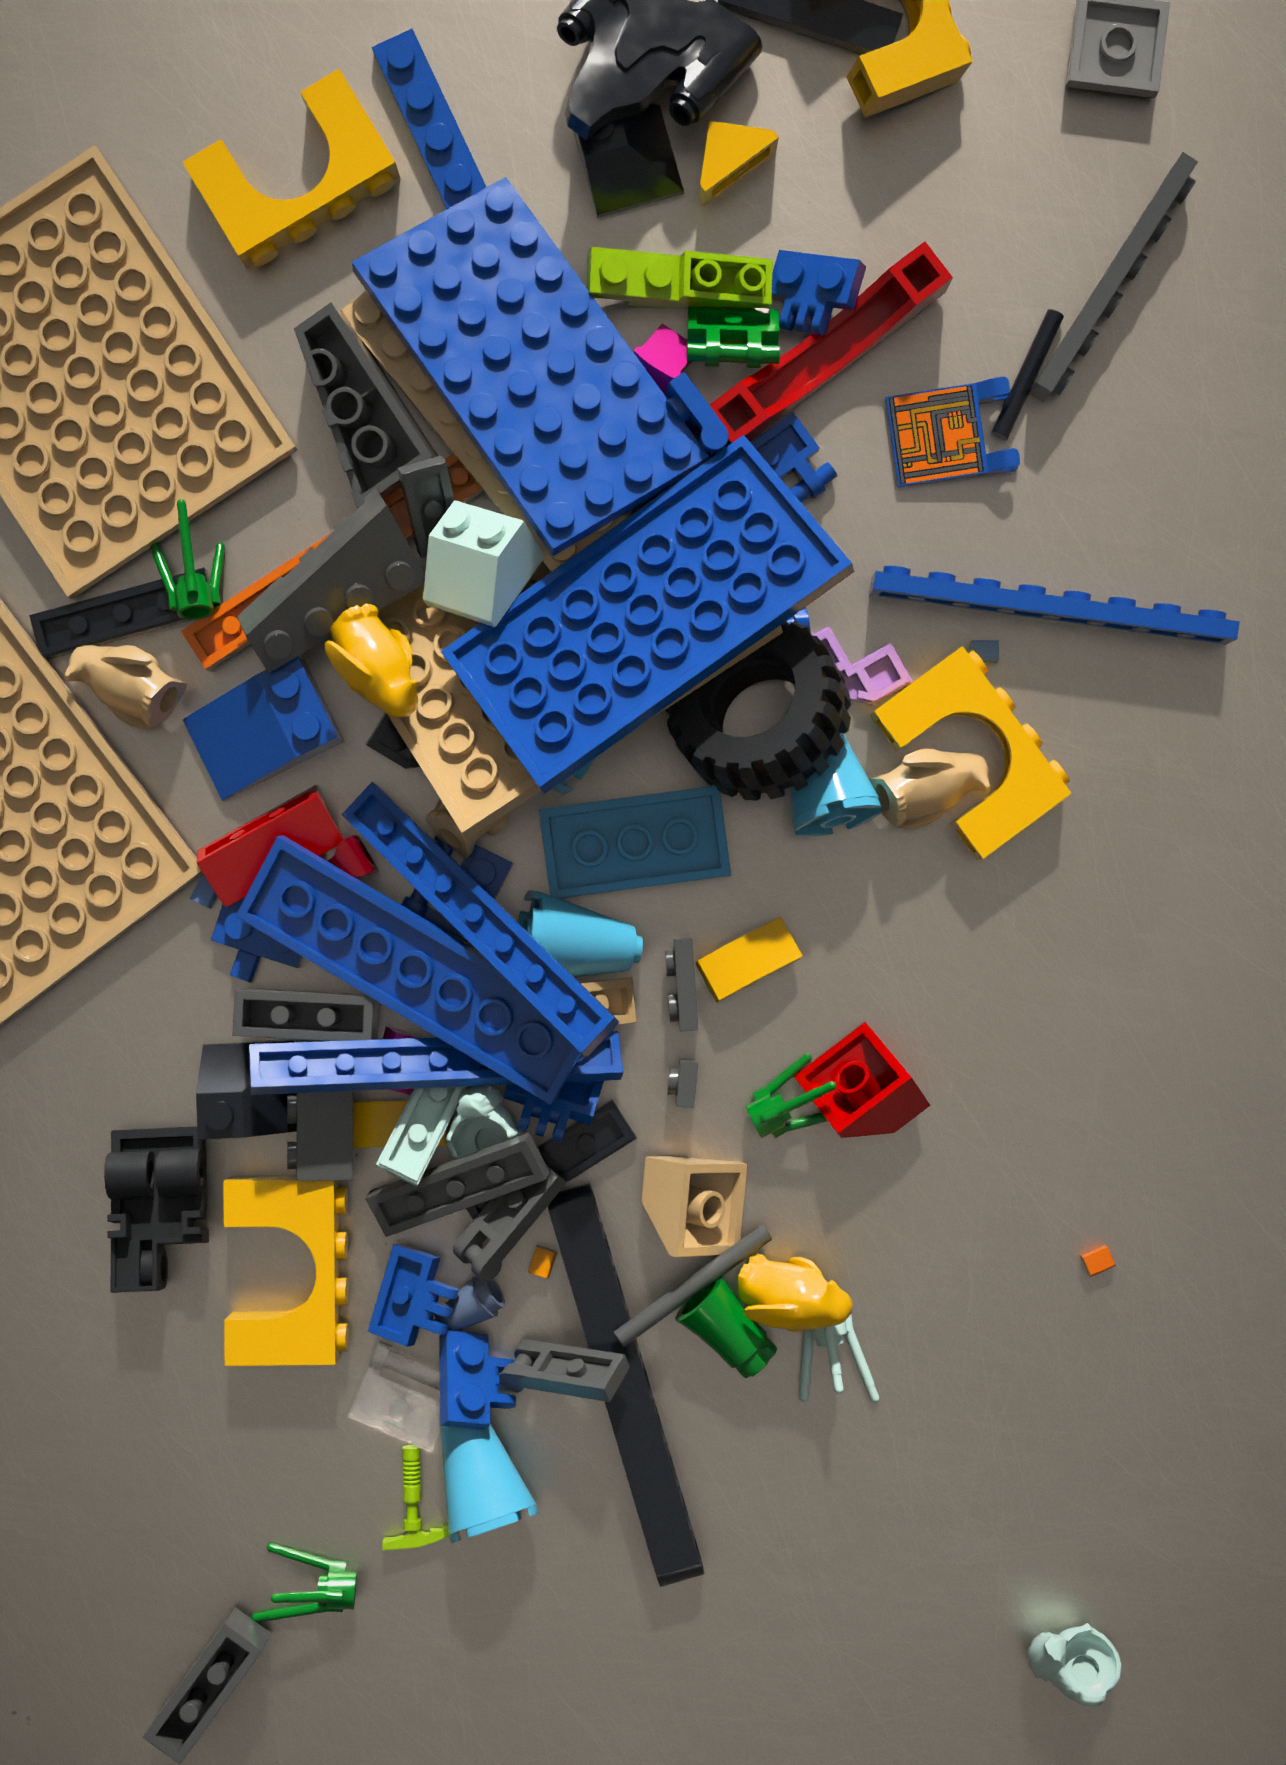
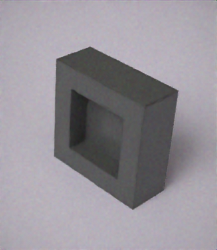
[667,1058,698,1108]

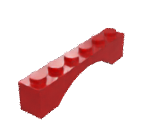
[710,241,953,448]

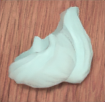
[446,1085,522,1160]
[1027,1623,1122,1707]

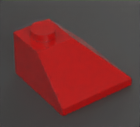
[793,1022,931,1138]

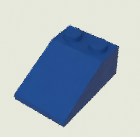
[182,656,345,801]

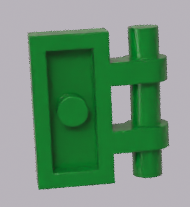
[687,306,780,368]

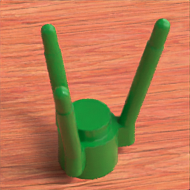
[150,499,225,620]
[745,1054,836,1138]
[251,1543,357,1622]

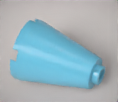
[790,733,882,837]
[518,890,643,977]
[441,1424,539,1543]

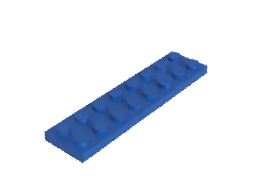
[236,835,581,1105]

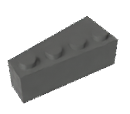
[294,302,438,509]
[237,488,425,673]

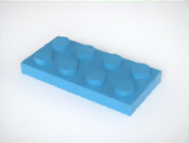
[539,786,731,898]

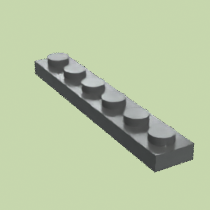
[1029,152,1198,403]

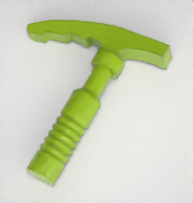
[382,1445,449,1551]

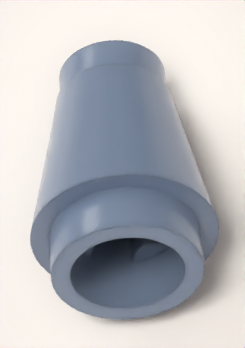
[434,1277,505,1331]

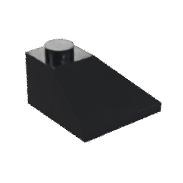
[573,104,684,218]
[196,1040,296,1140]

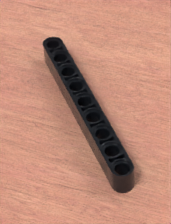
[548,1183,705,1587]

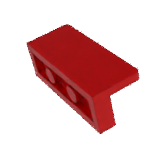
[197,785,343,907]

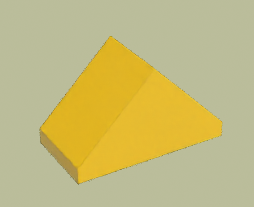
[699,121,779,206]

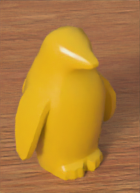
[324,604,419,717]
[738,1254,853,1332]

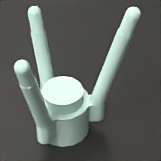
[799,1315,879,1403]

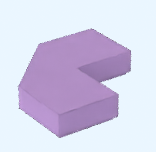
[812,626,913,706]

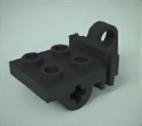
[104,1127,209,1293]

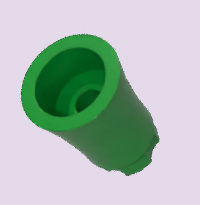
[675,1277,777,1378]

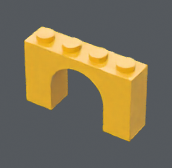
[846,0,973,118]
[182,69,400,269]
[870,646,1072,860]
[223,1175,349,1366]

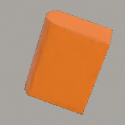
[1081,1245,1116,1277]

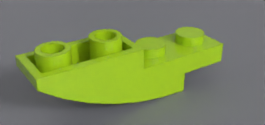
[586,247,773,309]

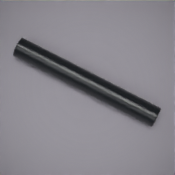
[991,309,1064,440]

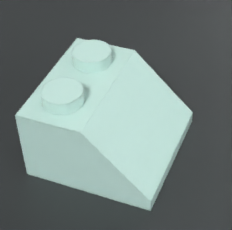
[423,500,545,627]

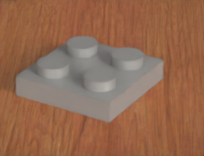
[1066,0,1170,98]

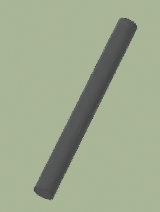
[613,1225,772,1347]

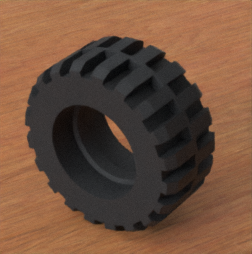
[665,621,851,801]

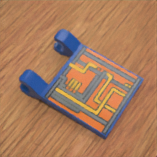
[886,376,1020,488]

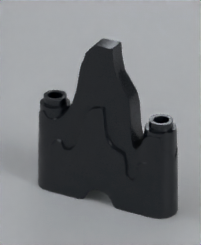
[557,0,762,140]

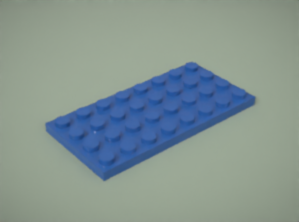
[352,177,709,556]
[440,435,855,794]

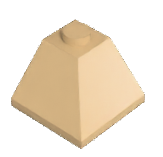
[641,1156,748,1257]

